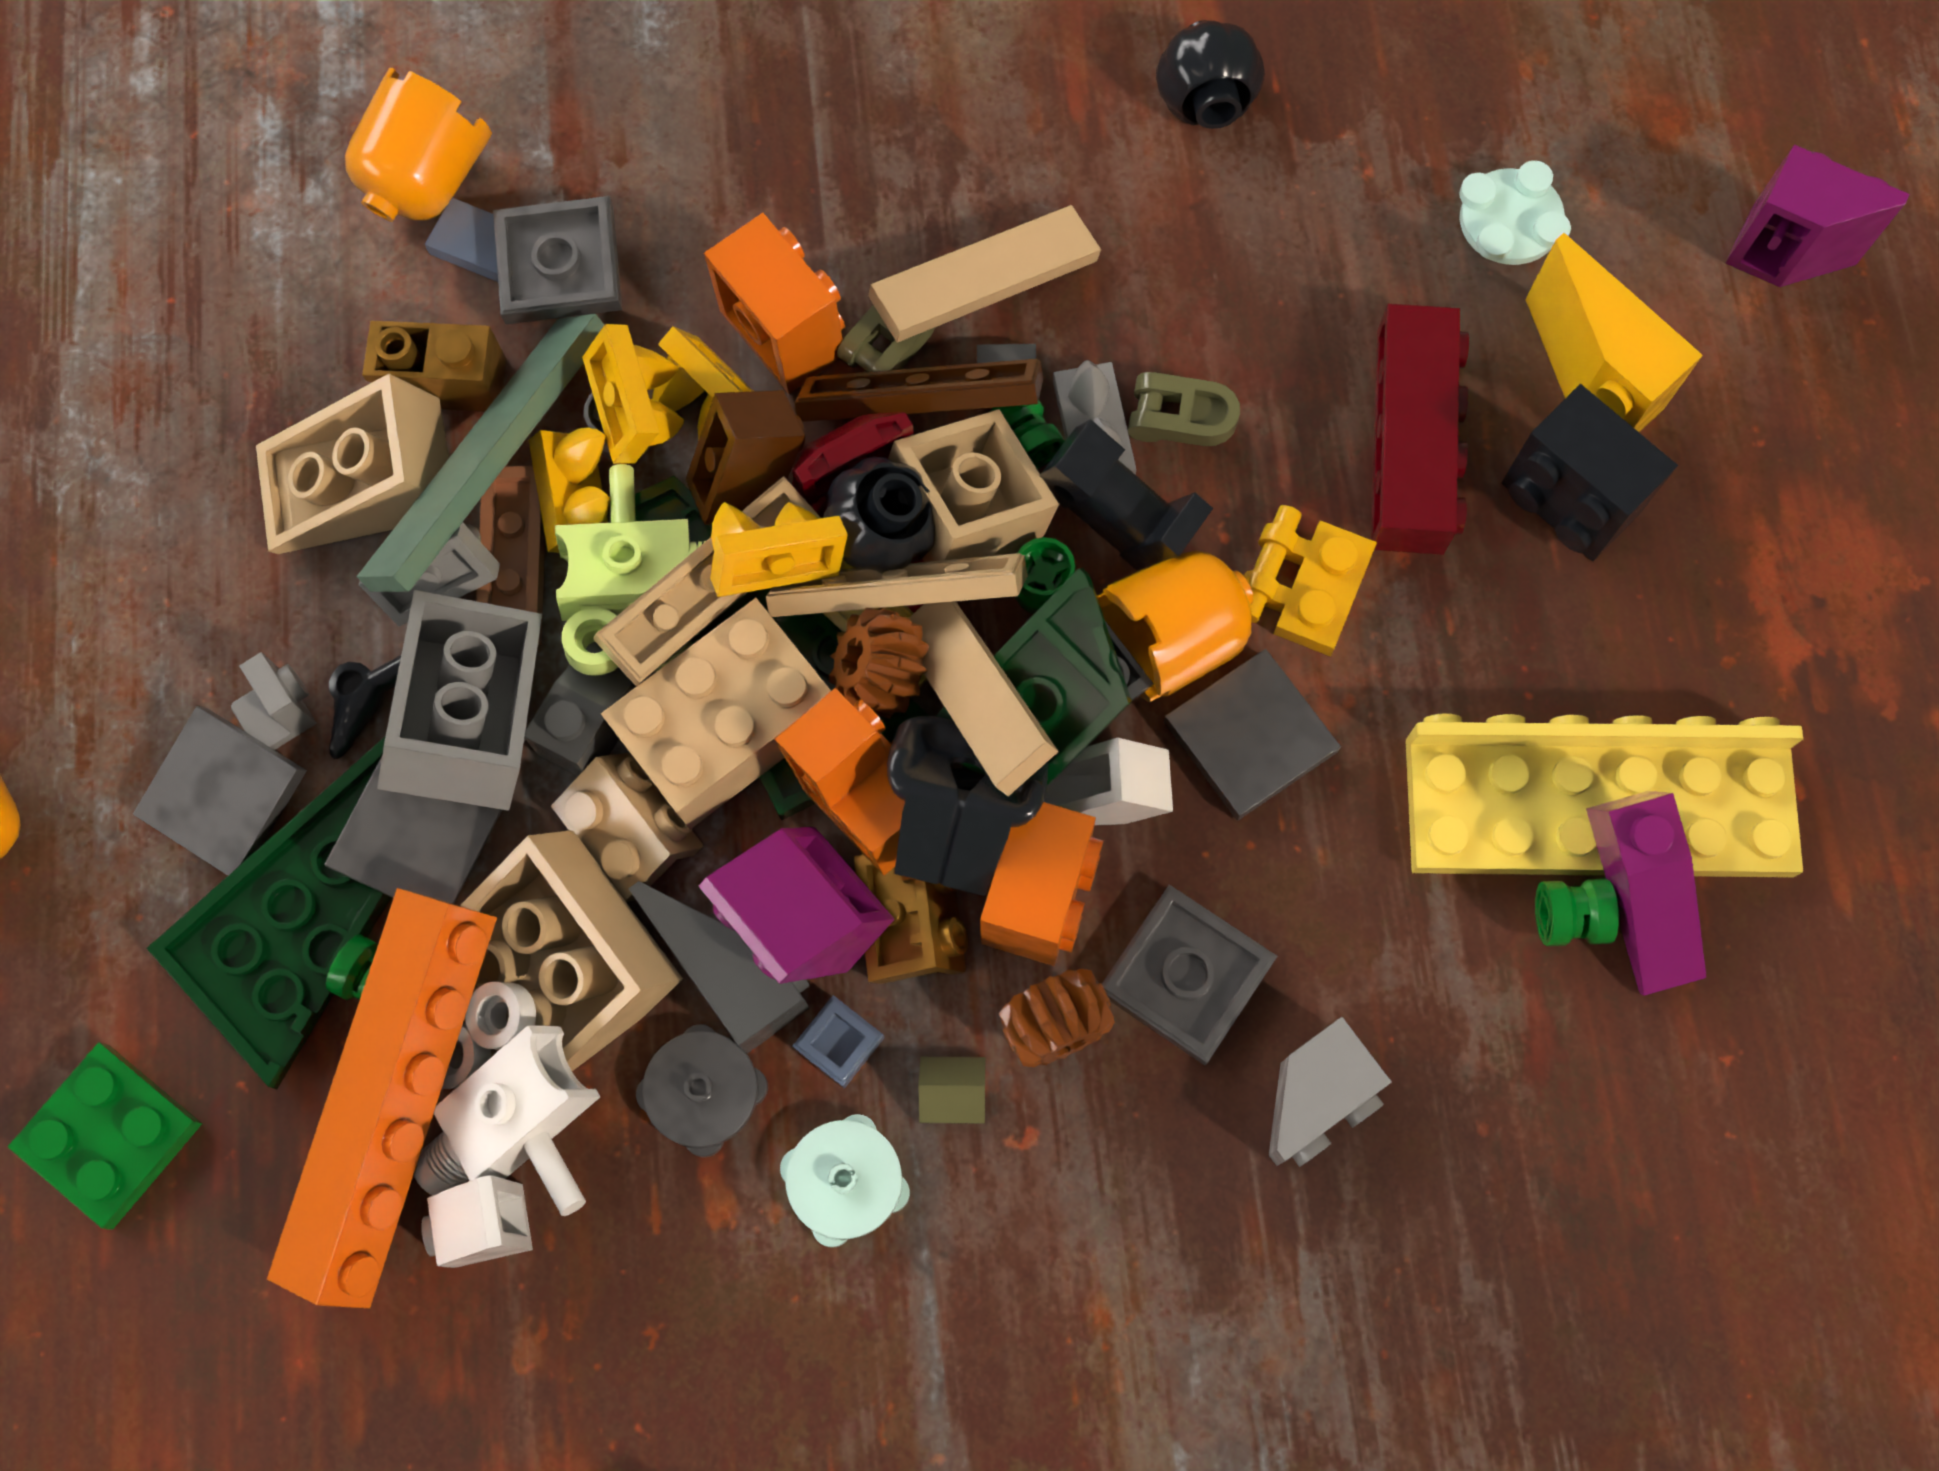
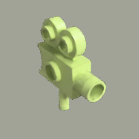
[555,464,706,676]

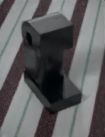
[1040,419,1213,570]

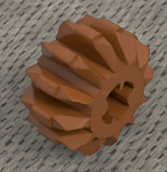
[829,608,929,718]
[999,969,1115,1067]

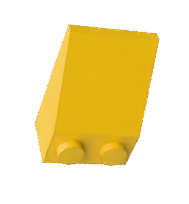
[1525,233,1703,432]

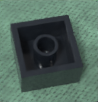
[1501,383,1678,562]

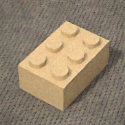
[601,598,831,829]

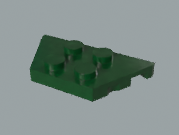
[936,568,1132,787]

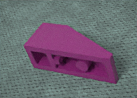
[1586,791,1706,996]

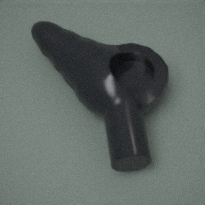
[329,655,401,759]

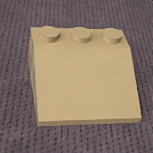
[460,830,683,1071]

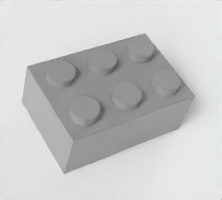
[377,590,542,811]

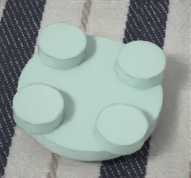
[1459,161,1571,265]
[780,1114,910,1247]

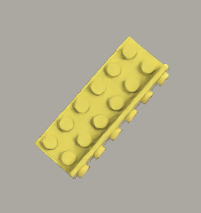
[1406,714,1803,877]

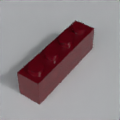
[1371,303,1469,555]

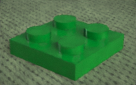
[7,1042,203,1230]

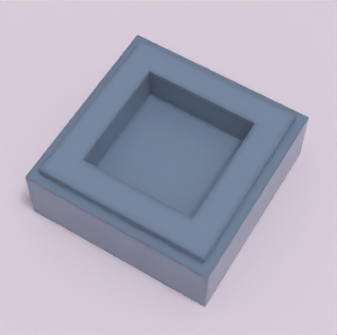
[792,995,885,1089]

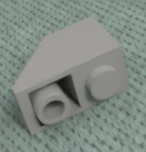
[1269,1017,1392,1167]

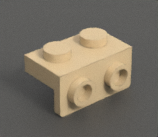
[551,753,703,902]

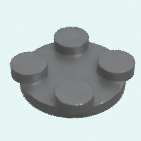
[636,1024,768,1157]

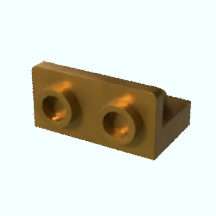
[854,854,968,984]

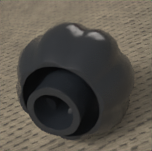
[1156,20,1265,129]
[823,456,935,574]

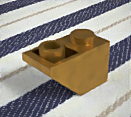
[362,320,506,411]

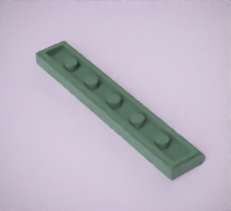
[356,314,604,592]

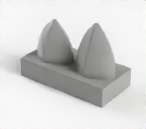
[1053,360,1137,475]
[359,522,500,627]

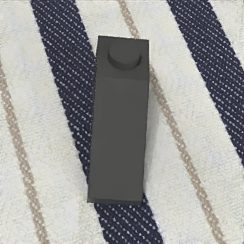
[524,642,655,776]
[628,881,810,1054]

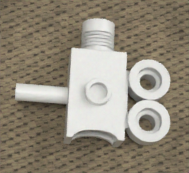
[414,982,600,1216]

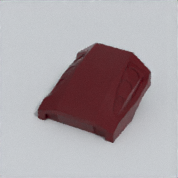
[791,412,914,518]

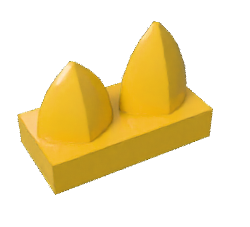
[582,324,684,464]
[652,326,753,441]
[528,427,611,553]
[710,502,848,597]

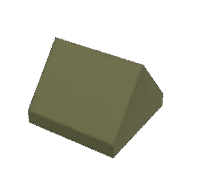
[918,1057,986,1124]

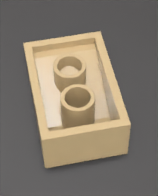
[256,374,449,554]

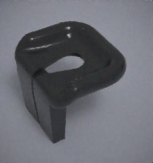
[887,716,1049,896]

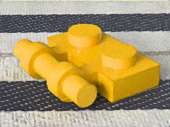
[1244,505,1377,657]

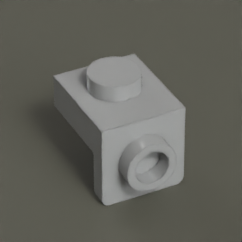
[231,652,317,750]

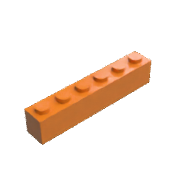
[267,888,497,1308]

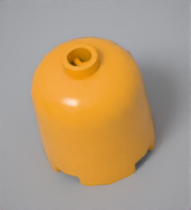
[345,68,492,222]
[1097,550,1253,702]

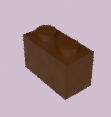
[685,390,805,525]

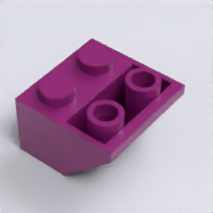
[1725,144,1910,287]
[699,827,894,984]

